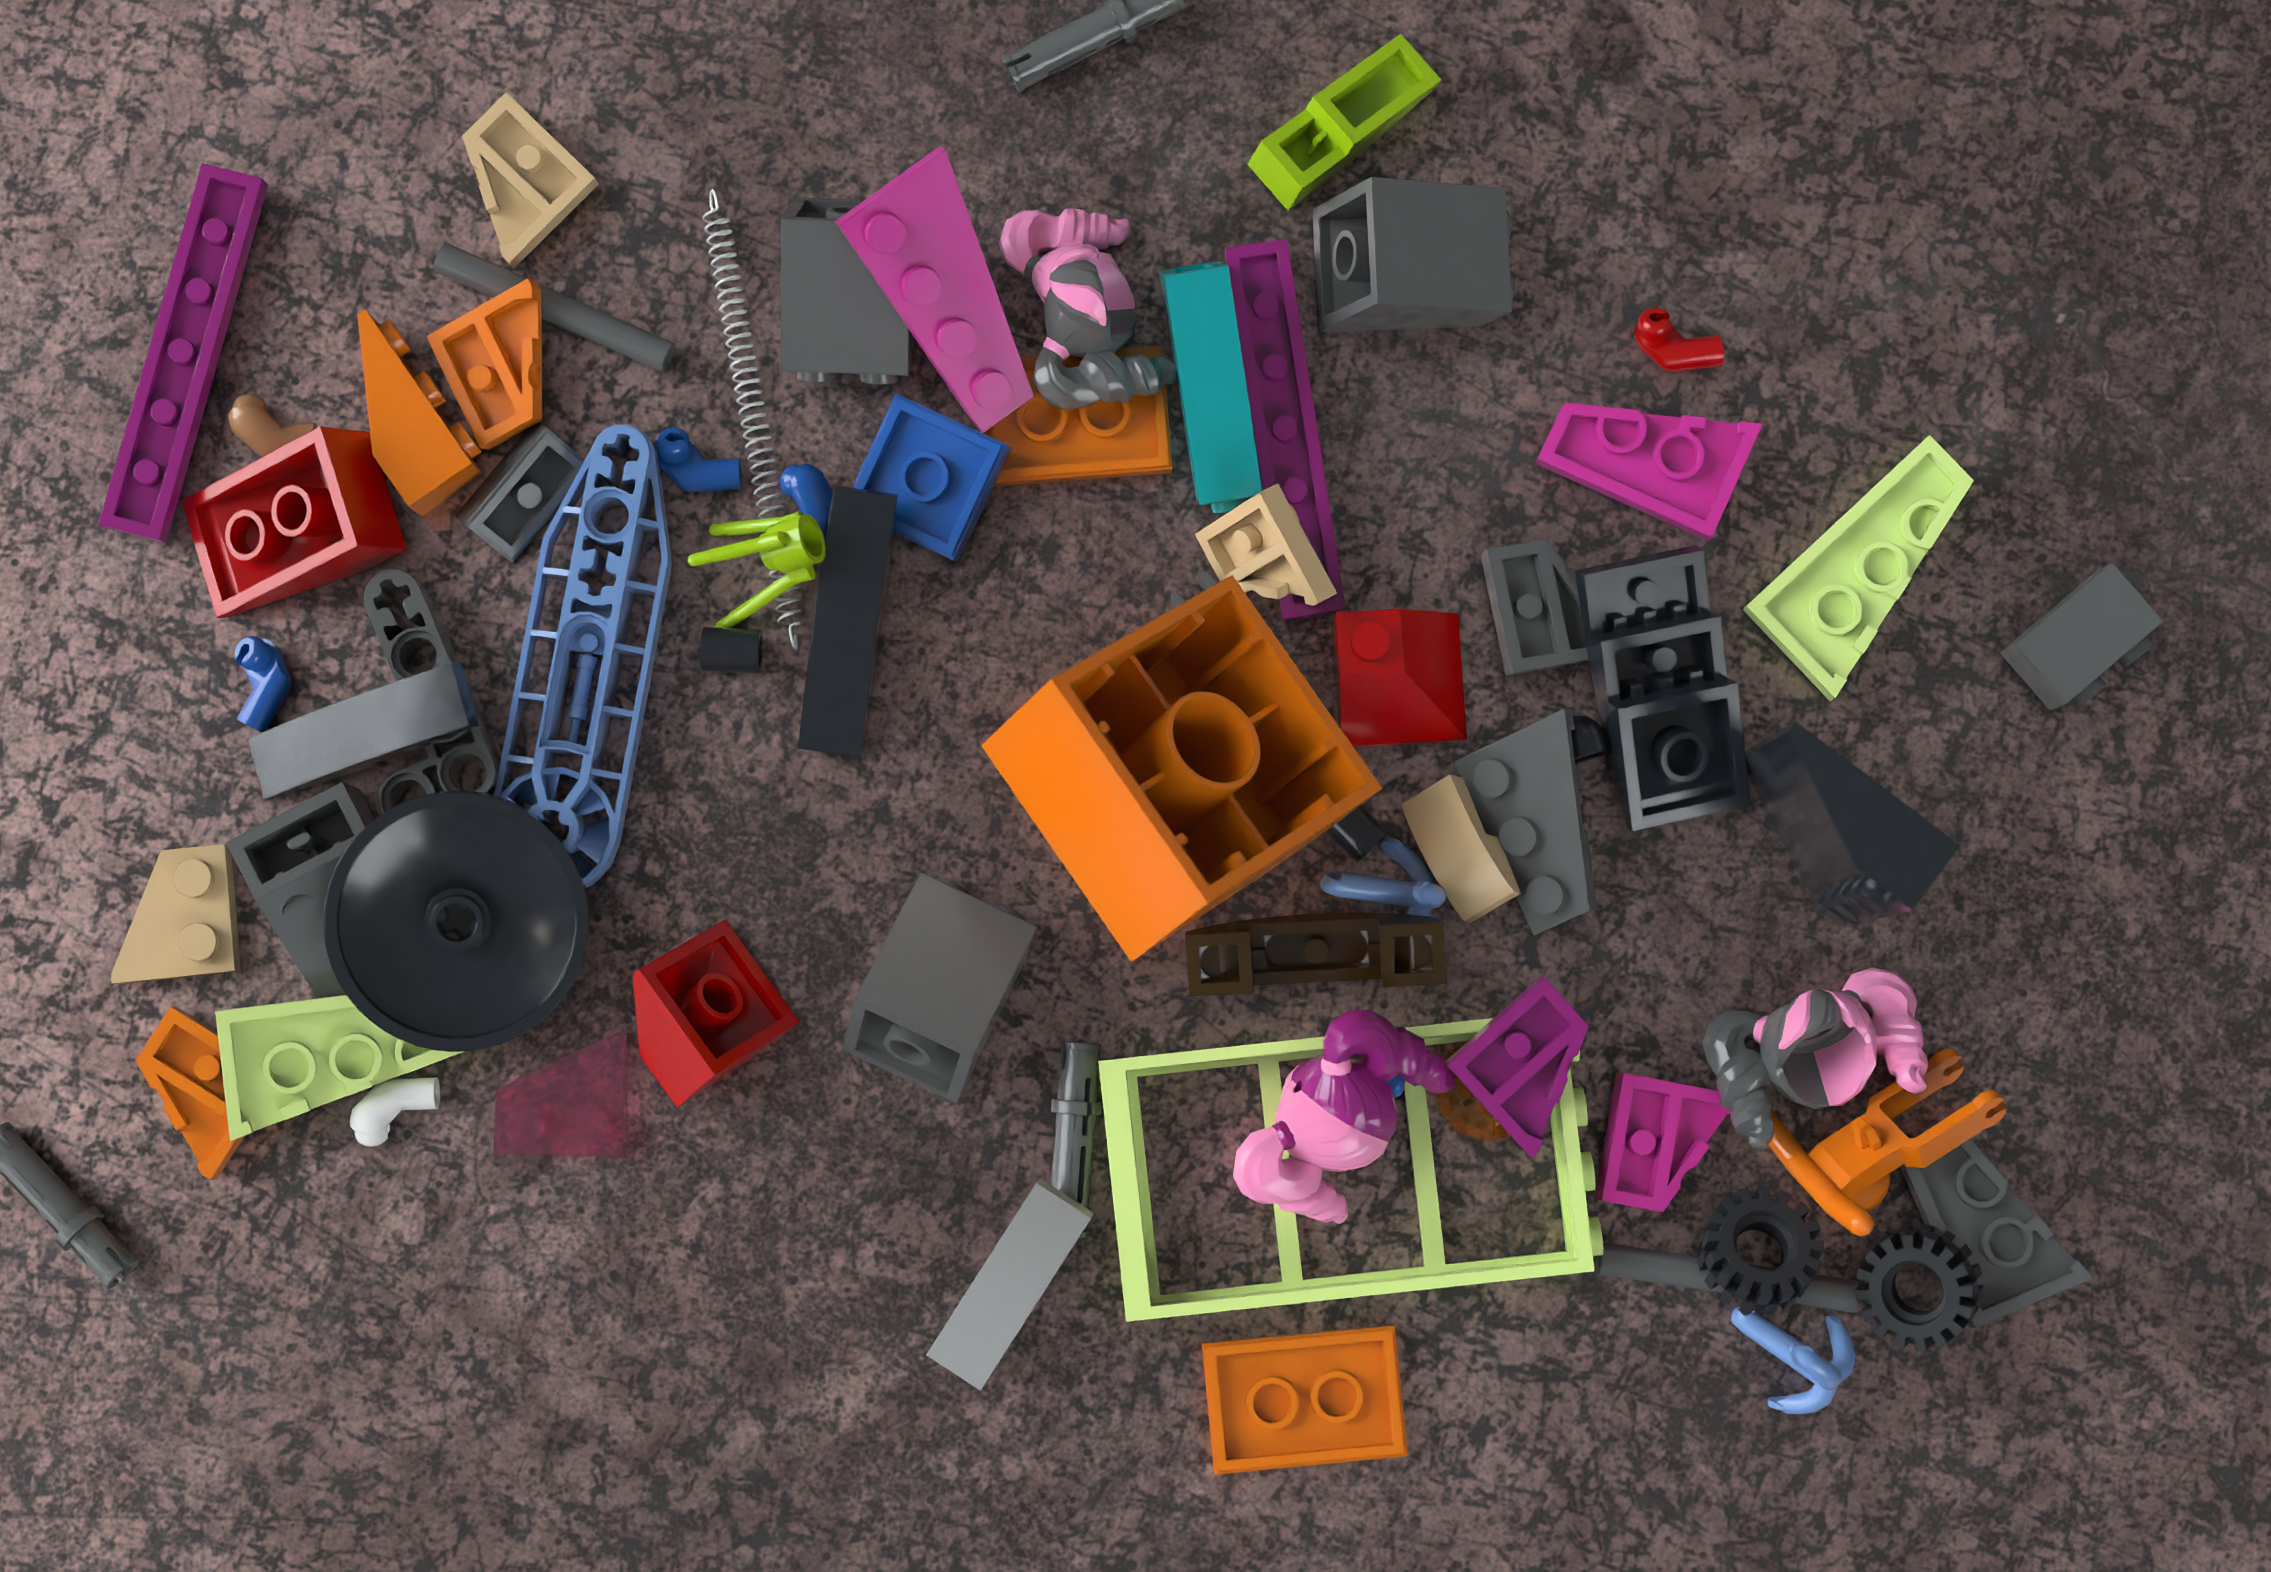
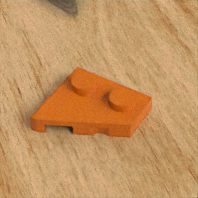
[426,278,542,450]
[135,1006,245,1180]

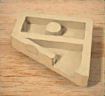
[462,92,599,269]
[1195,483,1337,606]

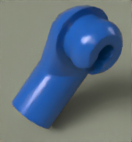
[235,636,291,733]

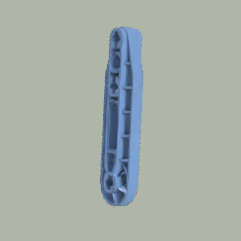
[494,424,672,888]

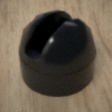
[1571,716,1610,764]

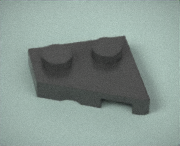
[1480,539,1589,677]

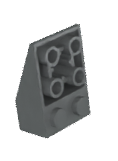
[226,782,375,998]

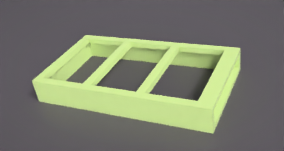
[1098,1018,1603,1322]

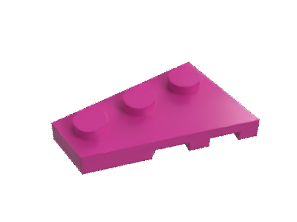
[1535,402,1763,541]

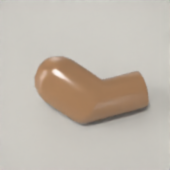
[228,394,318,457]

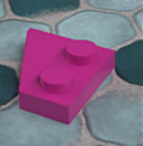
[1594,1072,1731,1212]

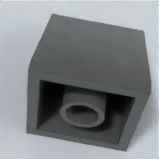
[1312,177,1515,333]
[781,197,914,384]
[842,873,1037,1103]

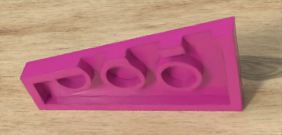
[835,146,1034,433]

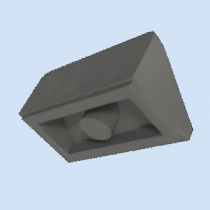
[456,423,585,563]

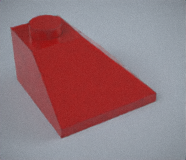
[1331,608,1467,747]
[633,920,799,1108]

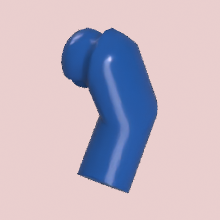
[655,427,742,492]
[780,463,833,540]

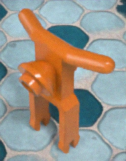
[1768,1048,2007,1237]

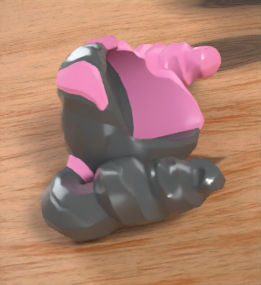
[999,208,1178,411]
[1702,967,1928,1151]

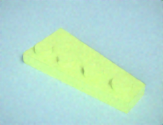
[1742,435,1974,701]
[215,995,462,1141]

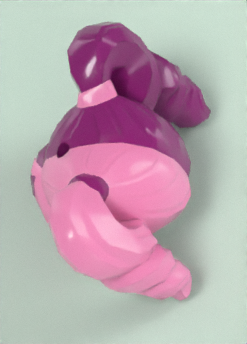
[1233,1009,1455,1224]

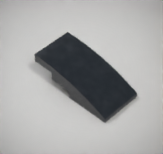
[1575,545,1751,831]

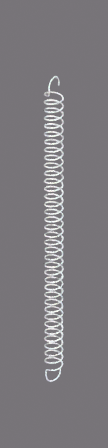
[702,189,806,652]

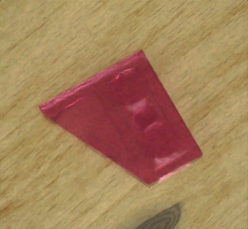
[493,1032,630,1157]

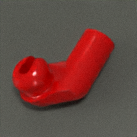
[1634,308,1724,372]

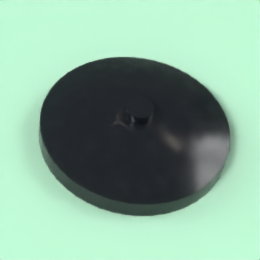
[323,790,590,1052]

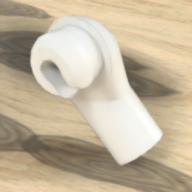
[350,1077,440,1147]

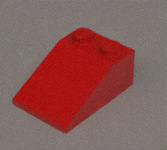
[181,426,407,618]

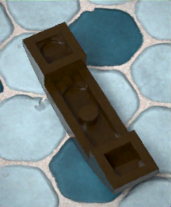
[1185,912,1447,996]

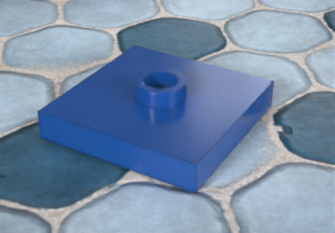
[852,393,1012,563]

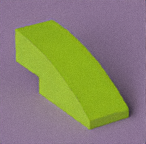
[1247,34,1441,211]

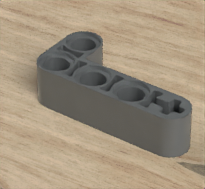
[363,569,501,813]

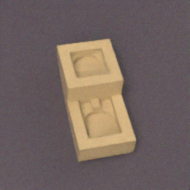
[1400,774,1521,923]

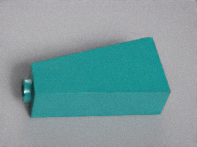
[1158,260,1262,513]

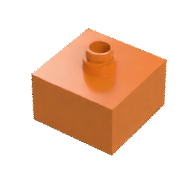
[981,575,1382,962]

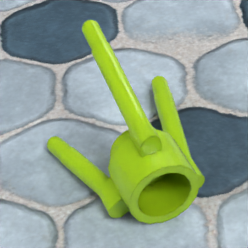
[688,511,826,628]

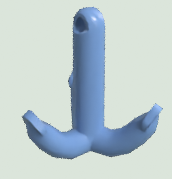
[1320,837,1446,916]
[1731,1306,1856,1414]

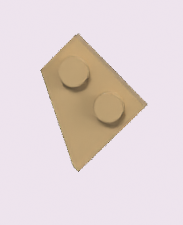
[111,844,241,984]

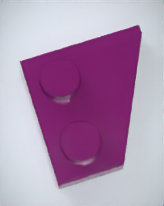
[1446,975,1589,1158]

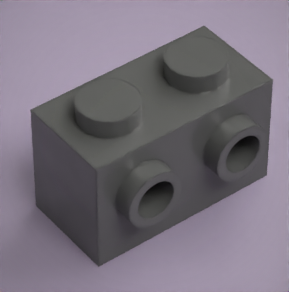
[2000,562,2163,710]

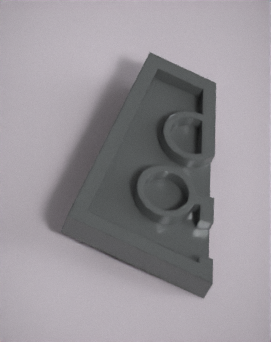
[1454,707,1597,935]
[1900,1135,2093,1328]

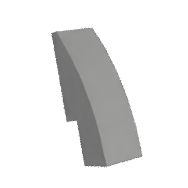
[926,1178,1094,1391]

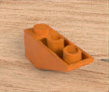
[357,309,484,517]

